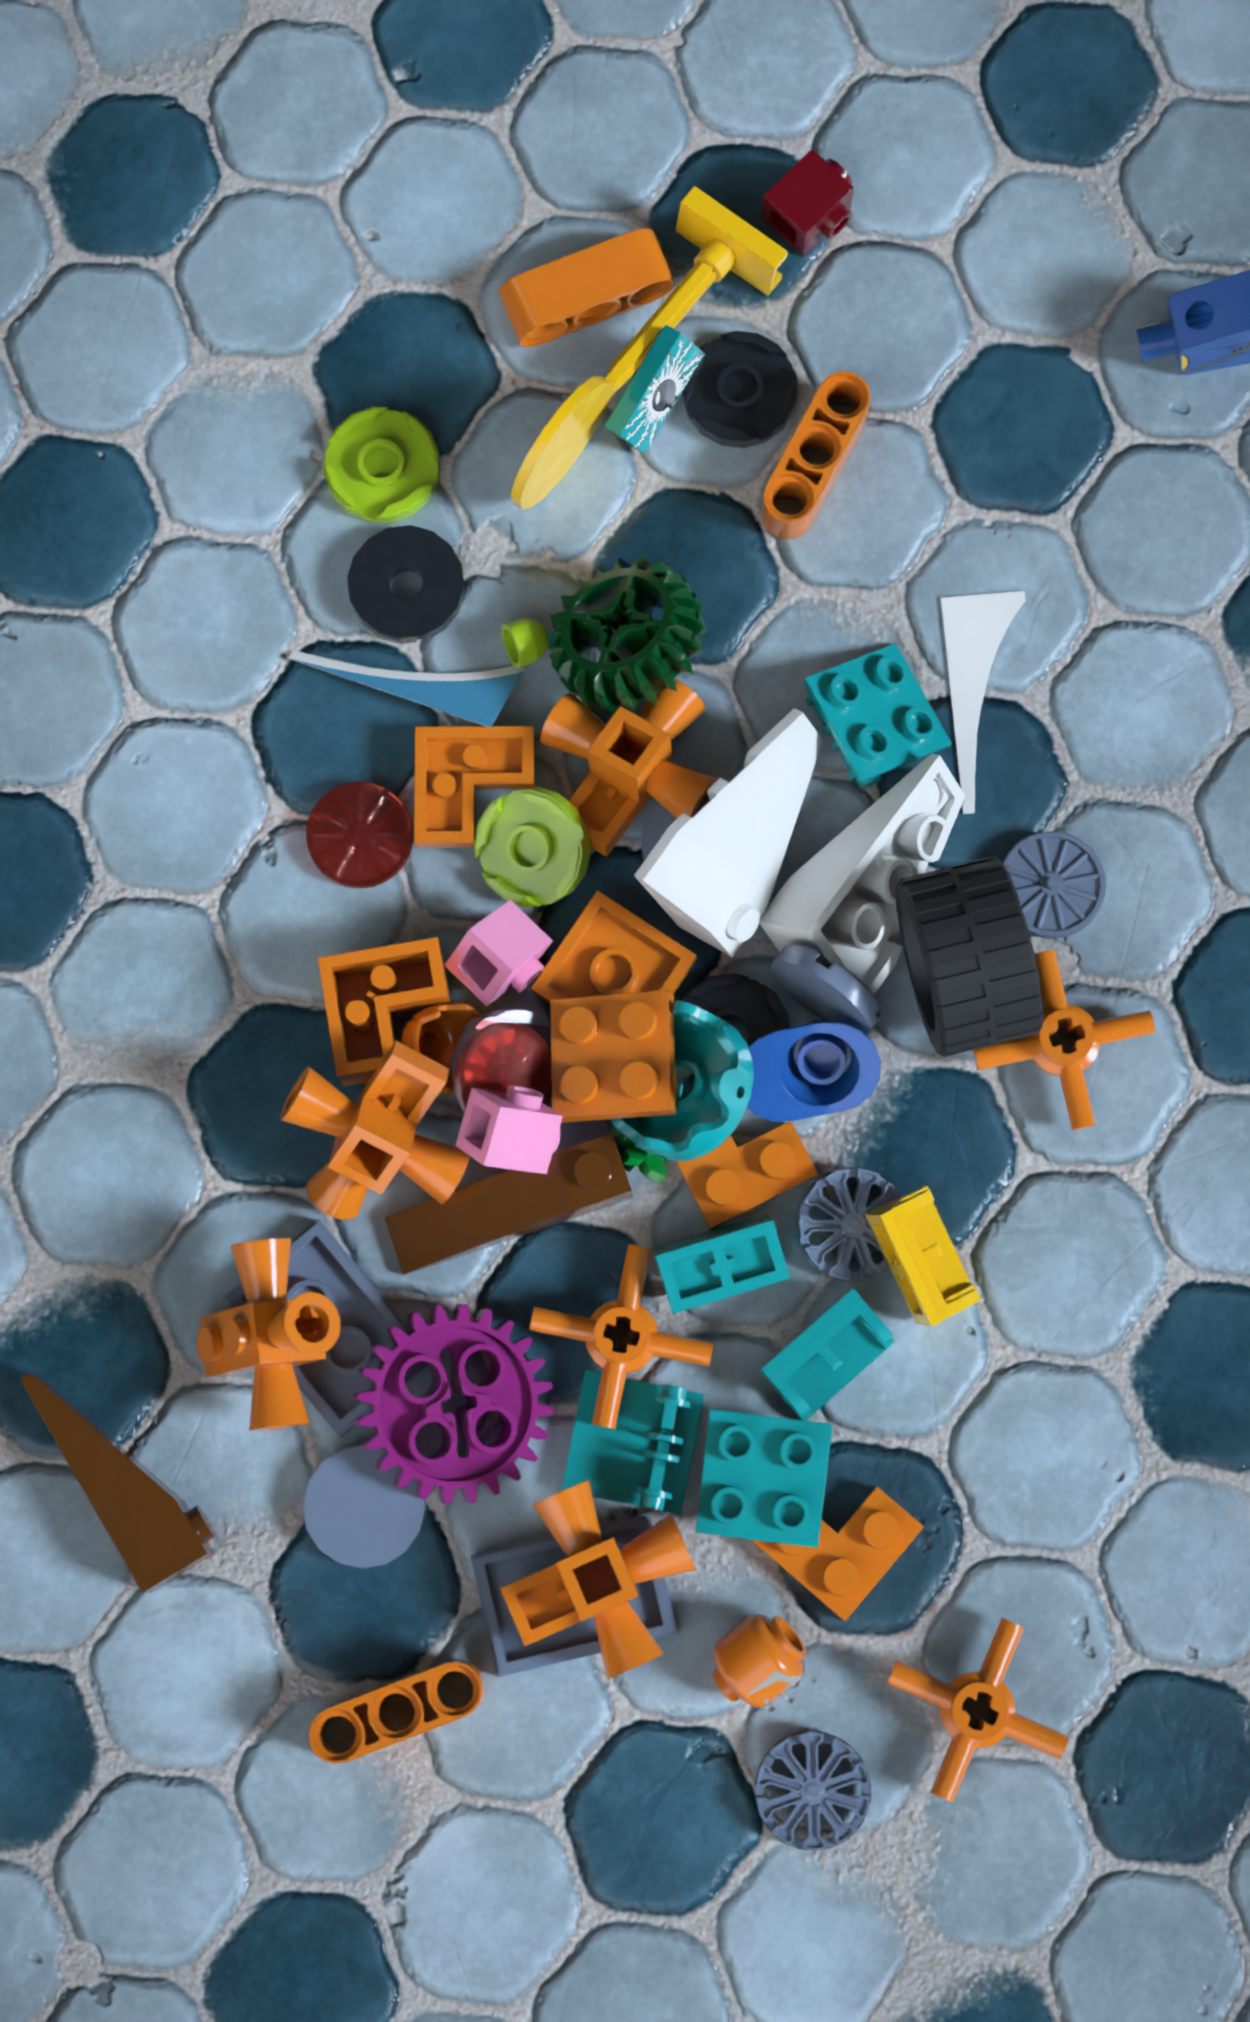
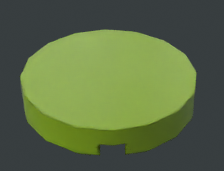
[323,407,440,524]
[474,787,591,908]

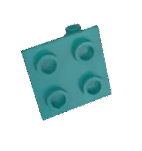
[803,643,952,790]
[561,1370,705,1515]
[695,1409,833,1548]

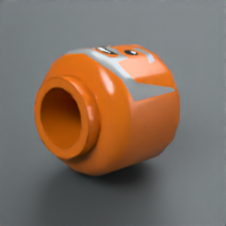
[712,1614,807,1708]

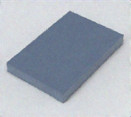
[224,1219,427,1438]
[470,1513,678,1677]

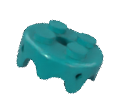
[611,1001,754,1161]

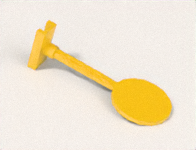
[510,186,788,510]

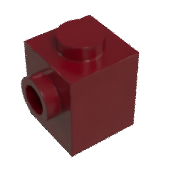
[762,149,854,257]

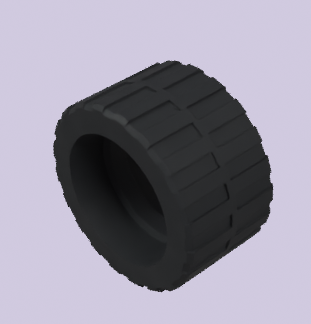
[895,856,1043,1057]

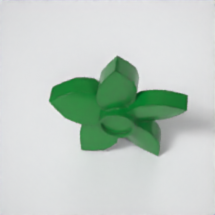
[609,1125,667,1183]

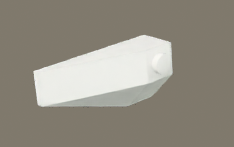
[634,708,823,957]
[759,754,965,994]

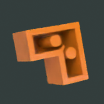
[318,937,451,1087]

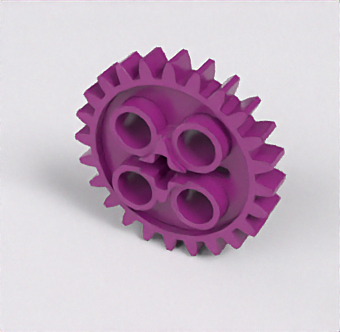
[353,1304,554,1505]

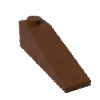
[384,1133,632,1275]
[20,1373,216,1593]

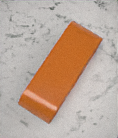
[498,228,676,347]
[762,371,871,540]
[309,1660,486,1764]

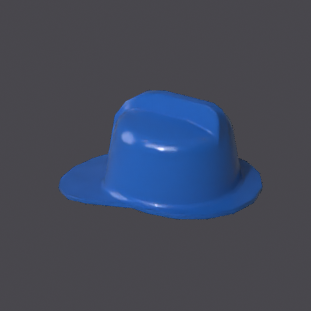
[747,1020,881,1122]

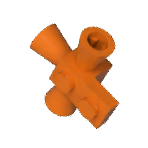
[540,678,719,857]
[279,1041,470,1220]
[196,1238,341,1431]
[500,1480,696,1680]

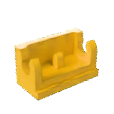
[865,1185,981,1327]

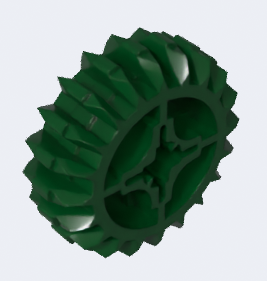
[546,556,707,713]

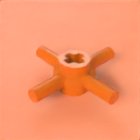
[972,950,1155,1131]
[530,1244,714,1430]
[886,1618,1069,1803]

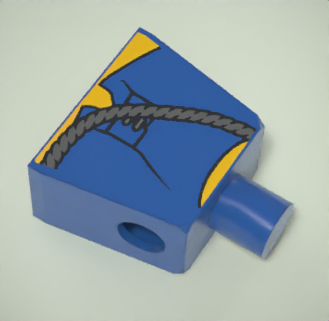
[1135,270,1250,375]

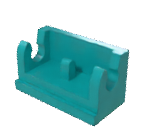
[652,1213,791,1314]
[759,1288,895,1421]

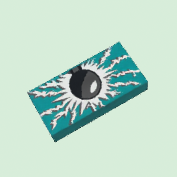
[604,325,705,454]

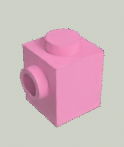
[444,900,553,1007]
[455,1085,563,1174]

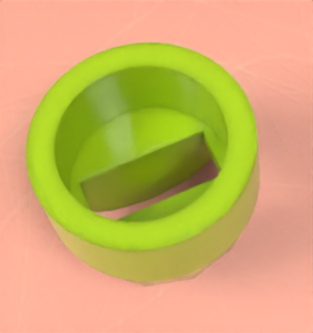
[501,617,549,669]

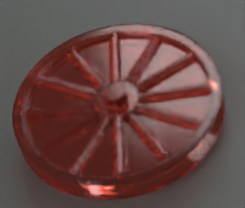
[306,782,414,889]
[453,1022,552,1113]

